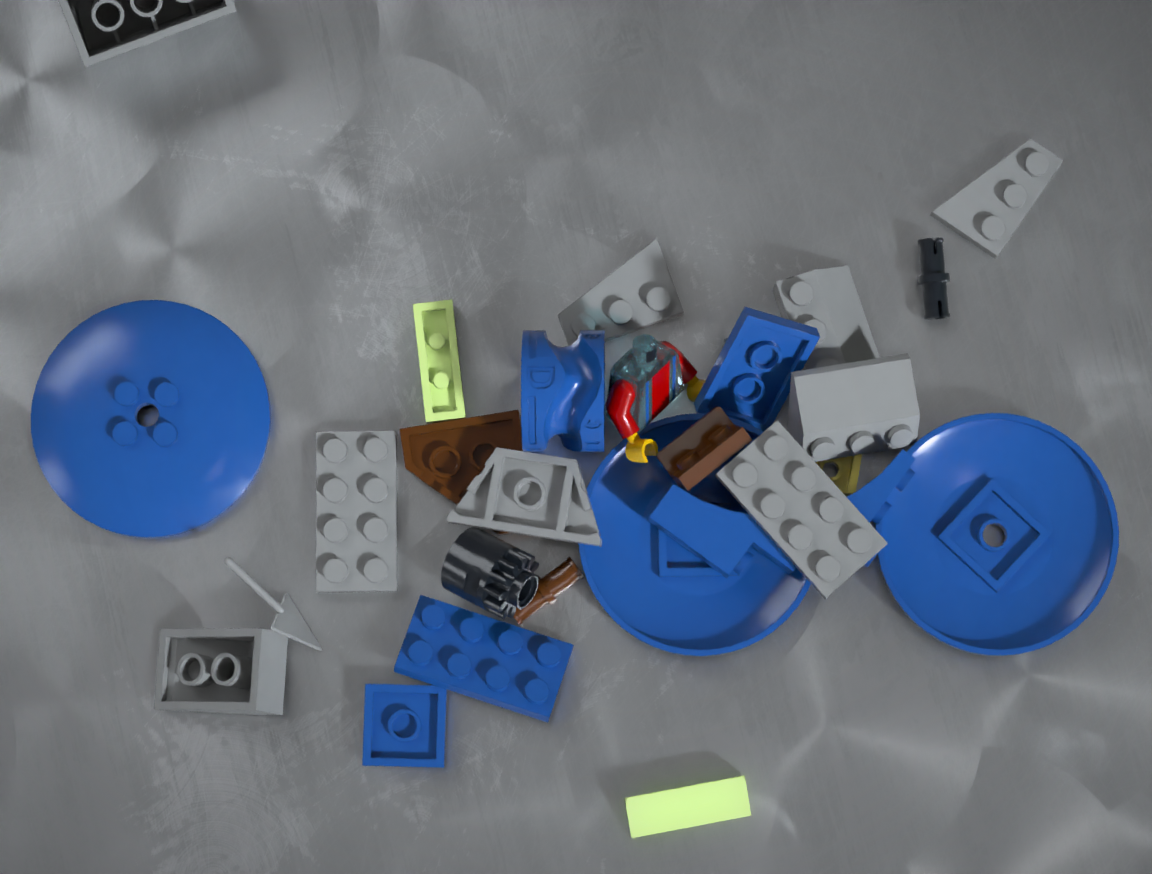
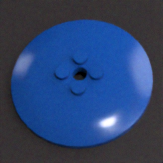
[31,300,271,538]
[578,413,811,656]
[875,413,1119,656]

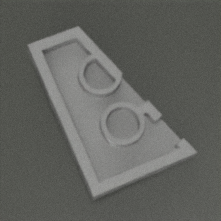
[930,138,1064,259]

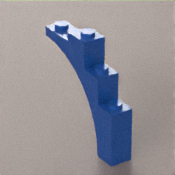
[648,449,916,578]

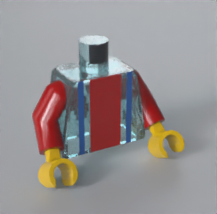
[605,334,706,463]

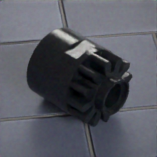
[441,527,539,619]

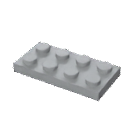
[715,420,888,599]
[316,431,398,593]

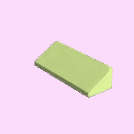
[624,775,751,838]

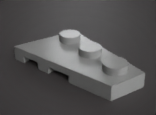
[558,238,684,346]

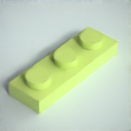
[413,299,466,424]

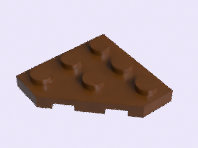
[399,410,523,536]

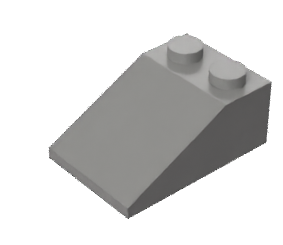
[154,628,288,715]

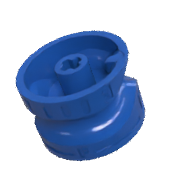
[521,330,605,452]

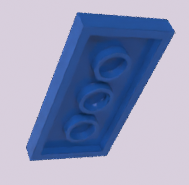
[394,595,574,723]

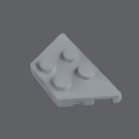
[446,447,602,547]

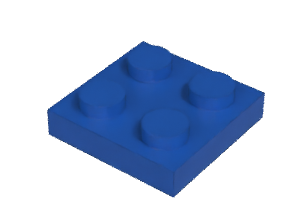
[362,684,447,768]

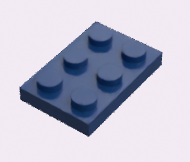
[694,306,820,432]

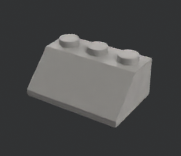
[772,265,880,370]
[787,353,920,462]

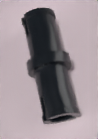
[917,237,950,320]

